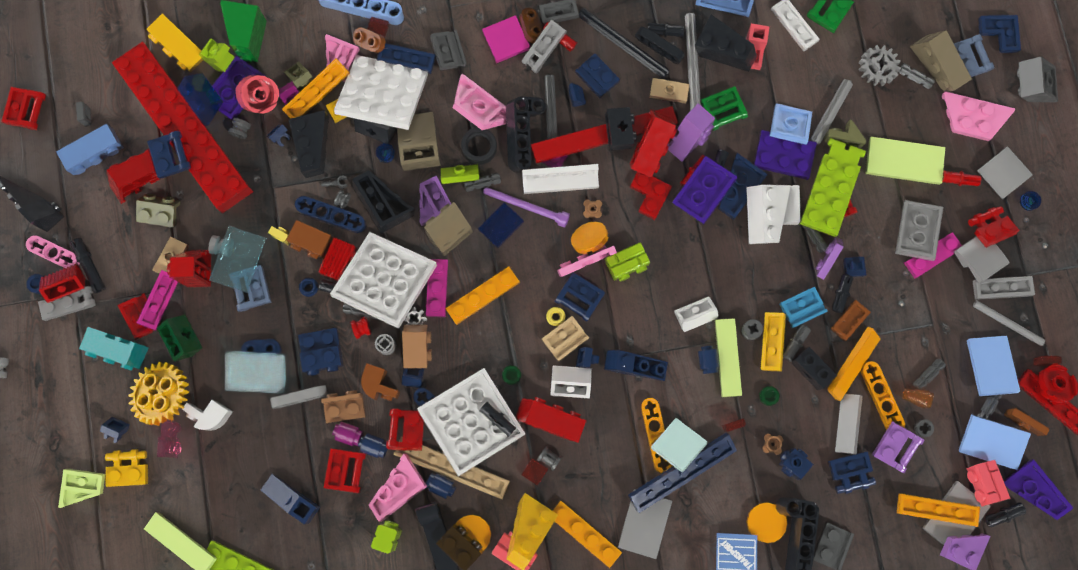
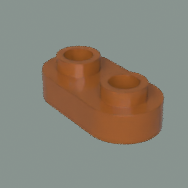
[353,27,385,53]

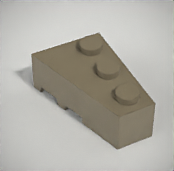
[910,30,972,92]

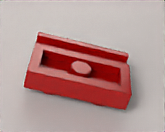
[117,294,161,340]

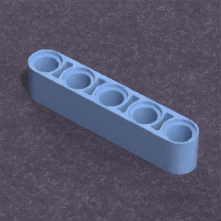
[318,0,404,25]

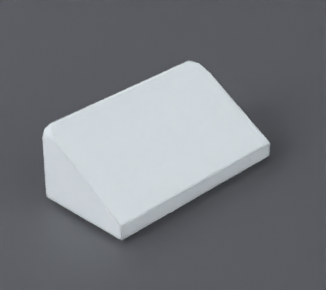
[783,185,800,225]
[674,296,718,332]

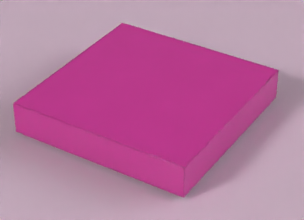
[482,15,530,63]

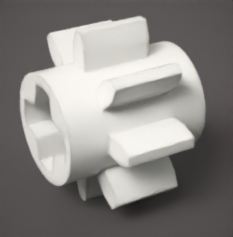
[404,307,427,325]

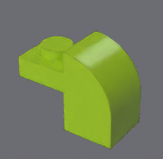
[199,38,235,72]

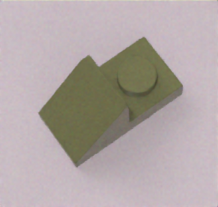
[284,61,313,92]
[824,119,866,149]

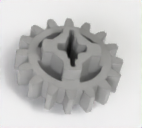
[859,45,901,86]

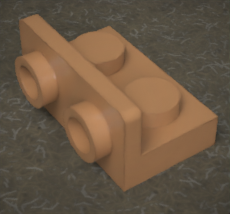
[321,390,366,424]

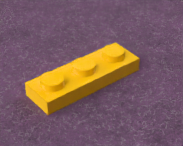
[761,312,786,372]

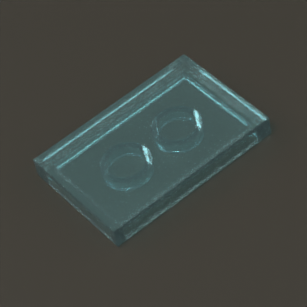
[209,226,266,293]
[225,351,285,393]

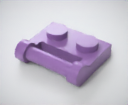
[872,421,925,473]

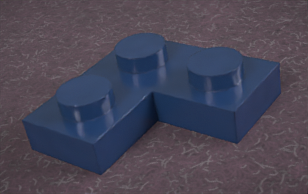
[978,15,1021,53]

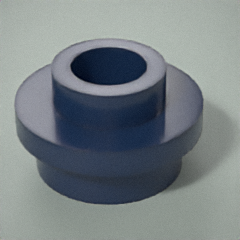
[299,278,319,297]

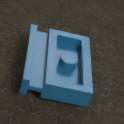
[779,287,828,328]

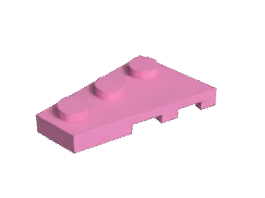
[557,245,617,277]
[369,454,427,522]

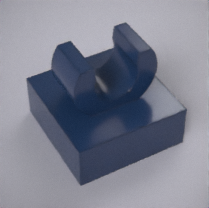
[266,123,291,147]
[843,257,866,278]
[576,347,599,368]
[100,417,130,443]

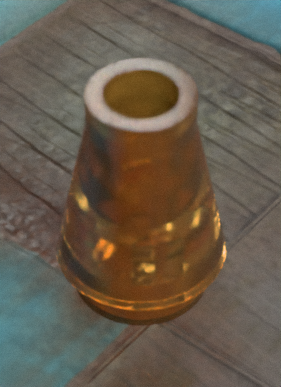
[902,388,934,409]

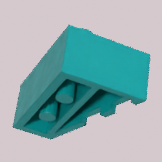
[79,327,149,371]

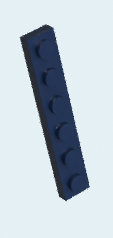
[628,433,737,513]

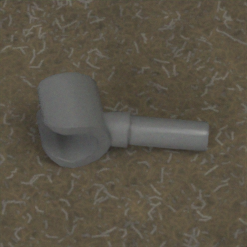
[321,175,347,189]

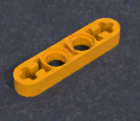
[861,361,905,430]
[641,398,672,473]

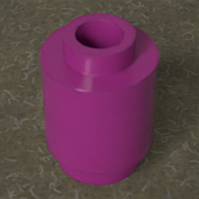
[332,422,363,446]

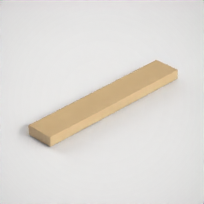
[393,436,510,500]

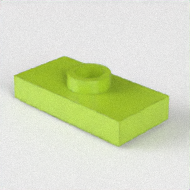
[441,164,479,184]

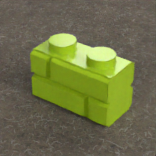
[605,242,650,282]
[371,520,402,554]

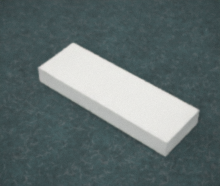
[771,0,820,51]

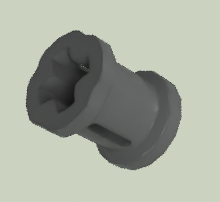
[537,446,563,471]

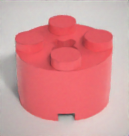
[236,75,279,114]

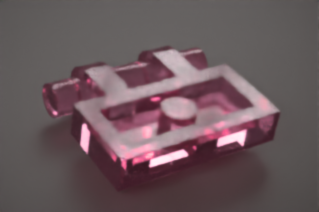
[157,421,182,458]

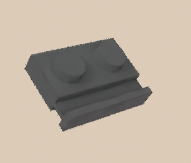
[430,30,467,71]
[813,522,854,570]

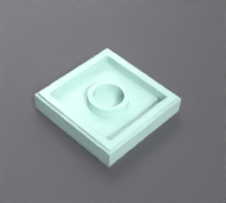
[651,418,707,473]

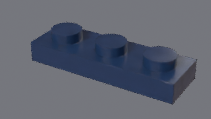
[377,43,436,74]

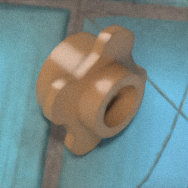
[583,200,602,218]
[762,434,783,455]

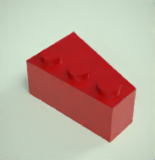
[629,110,677,177]
[106,148,160,204]
[167,250,212,287]
[515,397,586,443]

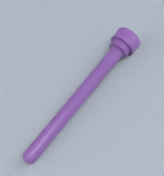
[483,187,570,228]

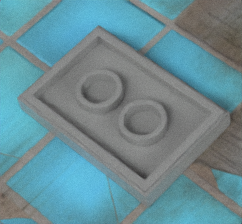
[895,200,943,261]
[922,481,991,545]
[618,489,672,559]

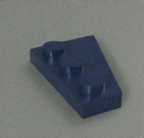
[718,153,768,220]

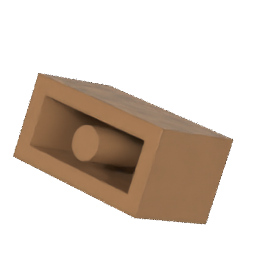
[402,325,432,368]

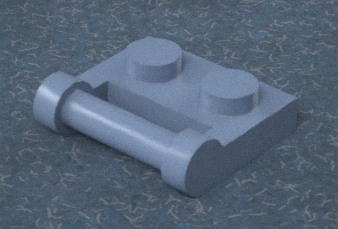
[953,34,995,77]
[229,265,271,312]

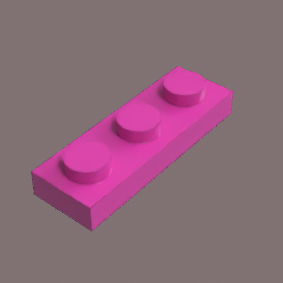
[904,232,962,279]
[426,259,448,317]
[137,270,178,331]

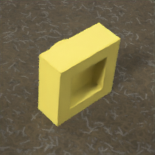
[268,226,289,246]

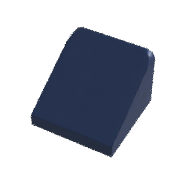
[568,83,586,107]
[402,368,425,388]

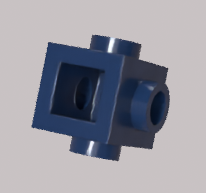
[779,448,814,480]

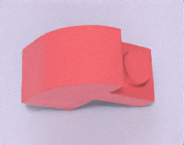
[746,23,769,70]

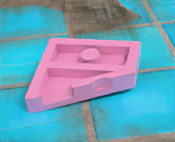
[325,34,360,82]

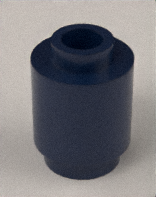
[698,345,720,374]
[358,433,388,458]
[426,473,456,499]

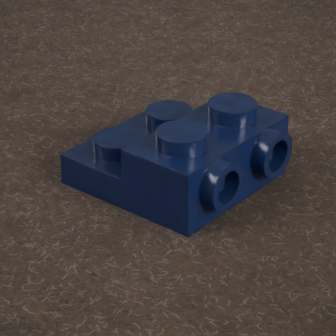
[298,328,344,376]

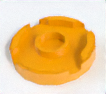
[571,221,608,254]
[746,503,787,543]
[456,515,491,551]

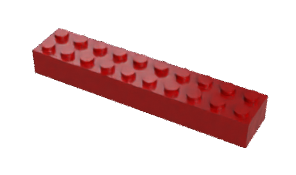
[112,41,253,214]

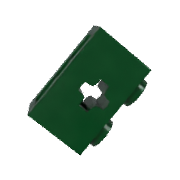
[157,315,202,362]

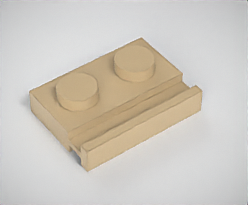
[541,316,589,362]

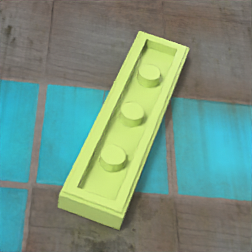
[715,319,742,397]
[144,512,217,570]

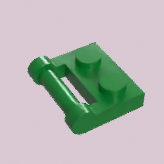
[807,0,854,34]
[701,86,748,131]

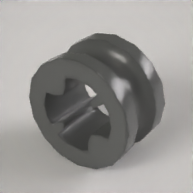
[334,190,351,209]
[914,419,934,437]

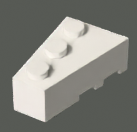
[747,185,791,244]

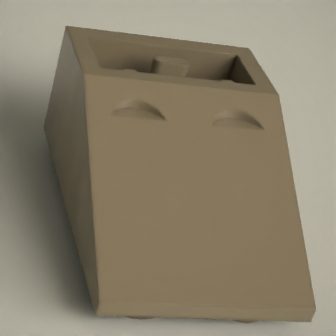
[397,112,441,171]
[424,202,473,256]

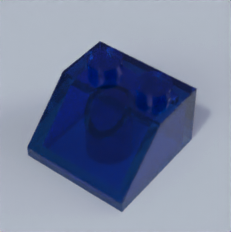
[177,73,223,126]

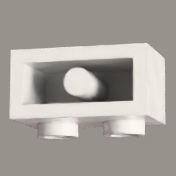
[550,365,592,399]

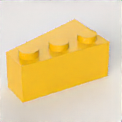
[146,14,203,73]
[506,493,558,570]

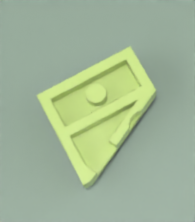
[58,468,106,508]

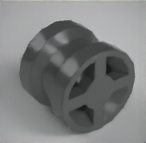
[228,118,251,140]
[741,319,763,340]

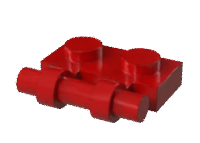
[968,206,1019,248]

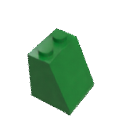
[220,0,267,63]

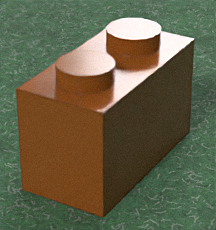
[286,220,333,260]

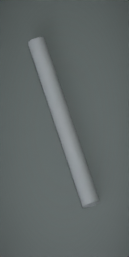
[973,300,1045,346]

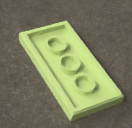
[865,137,945,185]

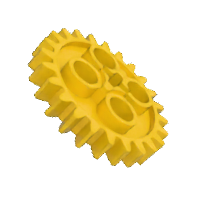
[129,362,189,426]

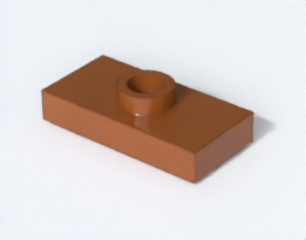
[830,300,871,341]
[1004,408,1050,436]

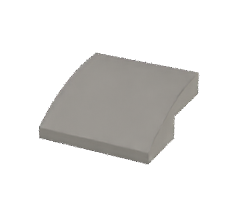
[977,146,1033,199]
[954,236,1010,283]

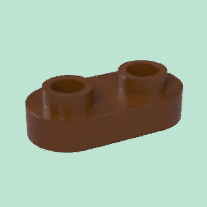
[519,8,543,44]

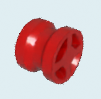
[350,316,372,339]

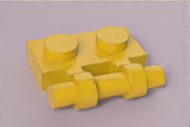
[105,449,148,487]

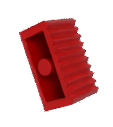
[318,237,357,282]
[39,264,86,303]

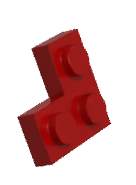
[630,172,672,220]

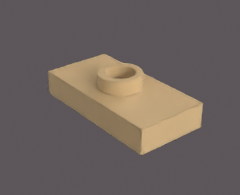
[649,78,689,104]
[153,236,189,274]

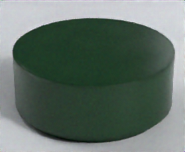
[502,365,521,385]
[759,386,780,406]

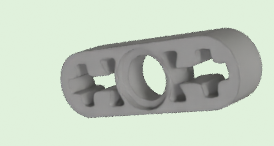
[270,385,328,409]

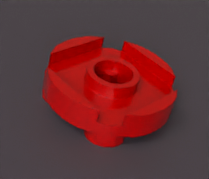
[1039,364,1078,403]

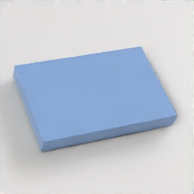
[967,336,1020,396]
[958,414,1031,470]

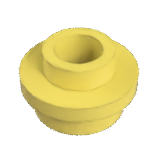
[546,307,565,326]

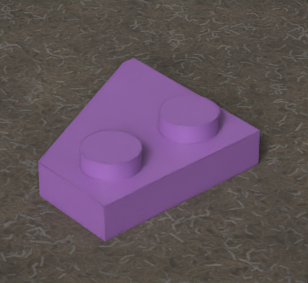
[419,176,451,226]
[815,237,844,280]
[940,533,990,570]

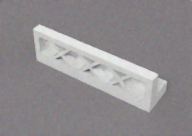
[522,164,599,194]

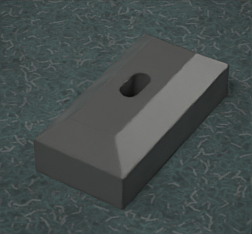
[539,0,579,25]

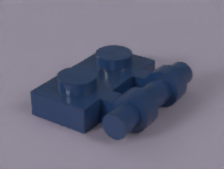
[828,452,876,494]

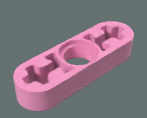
[26,236,80,268]

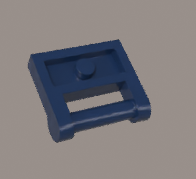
[147,131,191,179]
[555,272,605,322]

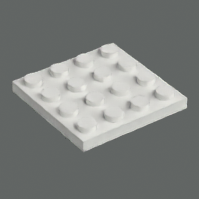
[334,55,428,130]
[330,232,437,328]
[417,368,525,477]

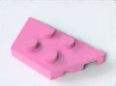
[453,74,506,130]
[942,92,1015,141]

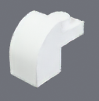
[182,400,233,431]

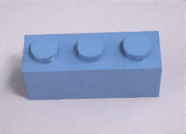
[56,124,124,175]

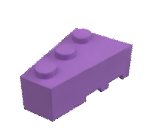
[668,103,715,162]

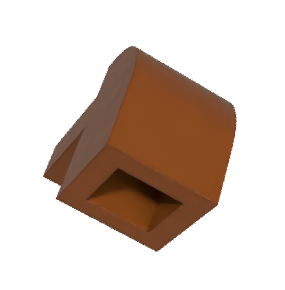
[361,363,400,401]

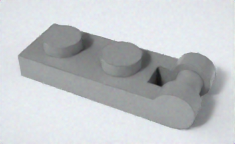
[522,19,567,73]
[38,286,96,321]

